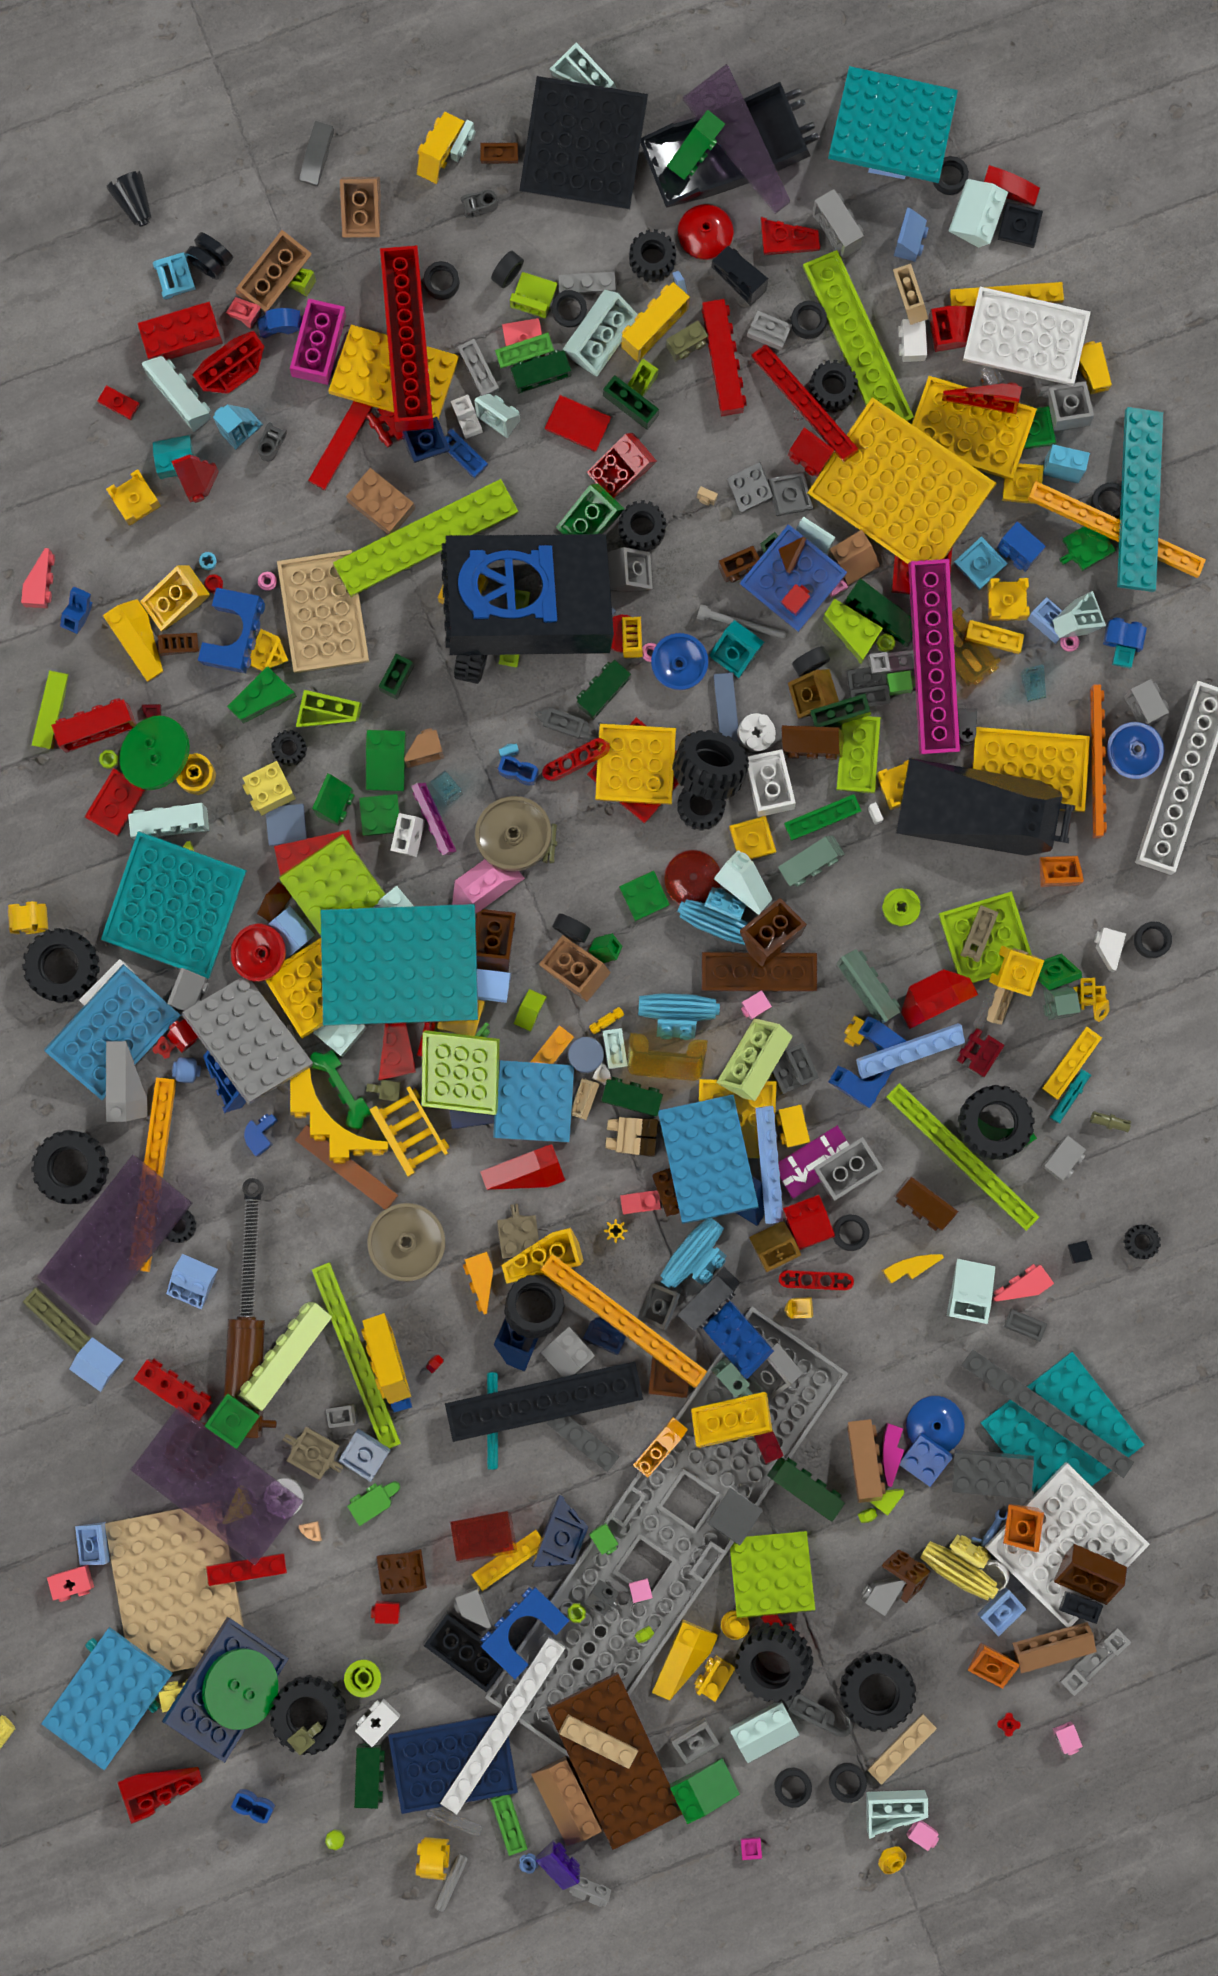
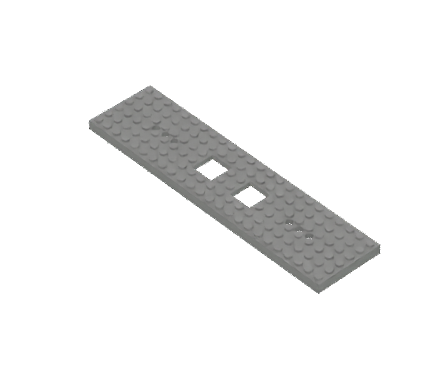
[485,1306,848,1758]

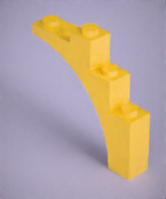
[1078,341,1112,395]
[290,1068,388,1164]

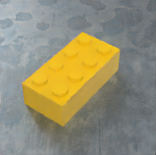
[621,282,690,362]
[361,1313,412,1404]

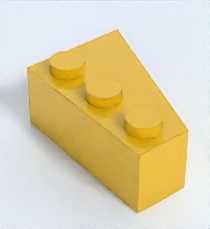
[417,112,465,184]

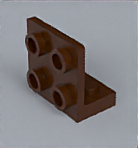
[377,1549,427,1595]
[882,1550,931,1603]

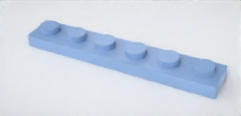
[856,1023,965,1079]
[755,1106,783,1224]

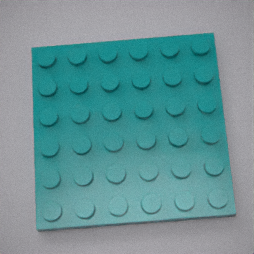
[828,66,958,183]
[101,831,247,979]
[980,1351,1144,1494]

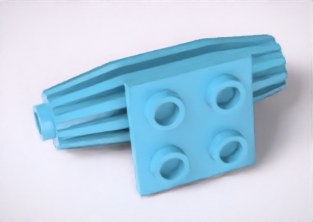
[677,887,748,945]
[638,993,720,1040]
[660,1218,727,1289]

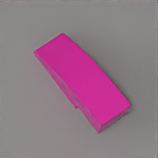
[882,1423,904,1487]

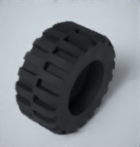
[672,730,749,800]
[22,928,100,1003]
[958,1085,1035,1160]
[31,1130,109,1205]
[735,1622,814,1703]
[839,1652,916,1732]
[270,1675,347,1755]

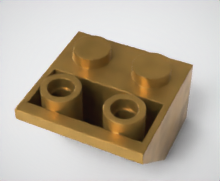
[749,1221,801,1272]

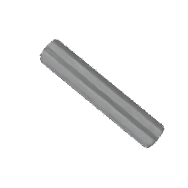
[435,1854,468,1912]

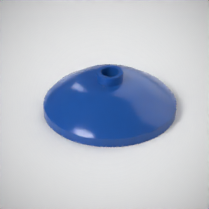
[651,633,708,690]
[1107,721,1164,779]
[906,1396,965,1452]

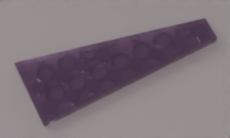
[683,64,790,214]

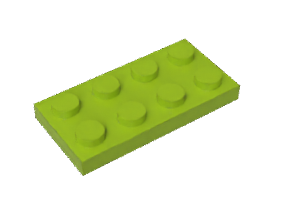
[836,716,881,793]

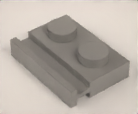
[747,311,792,351]

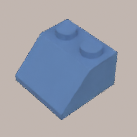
[894,207,929,262]

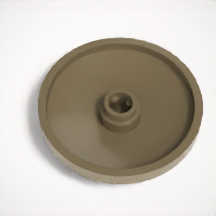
[475,796,552,871]
[367,1203,446,1281]

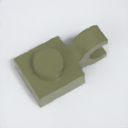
[366,1080,401,1101]
[287,1722,323,1756]

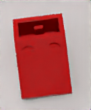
[928,306,975,352]
[587,433,657,498]

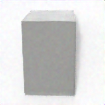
[326,1403,359,1428]

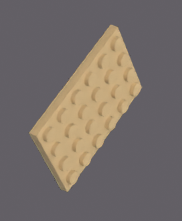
[277,550,369,673]

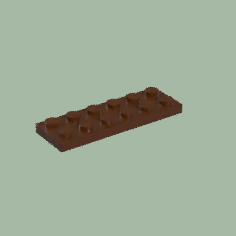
[702,952,817,992]

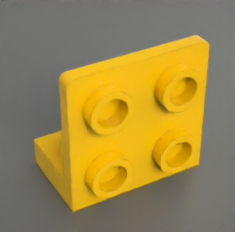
[694,1655,735,1702]

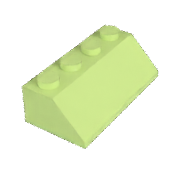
[716,1018,793,1101]

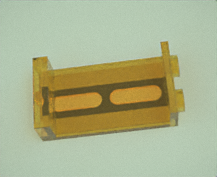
[952,607,1001,687]

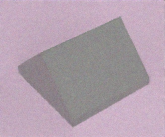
[671,1717,720,1764]

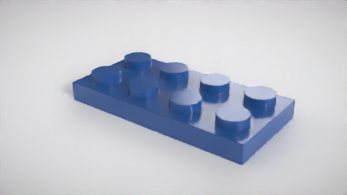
[703,1301,774,1379]

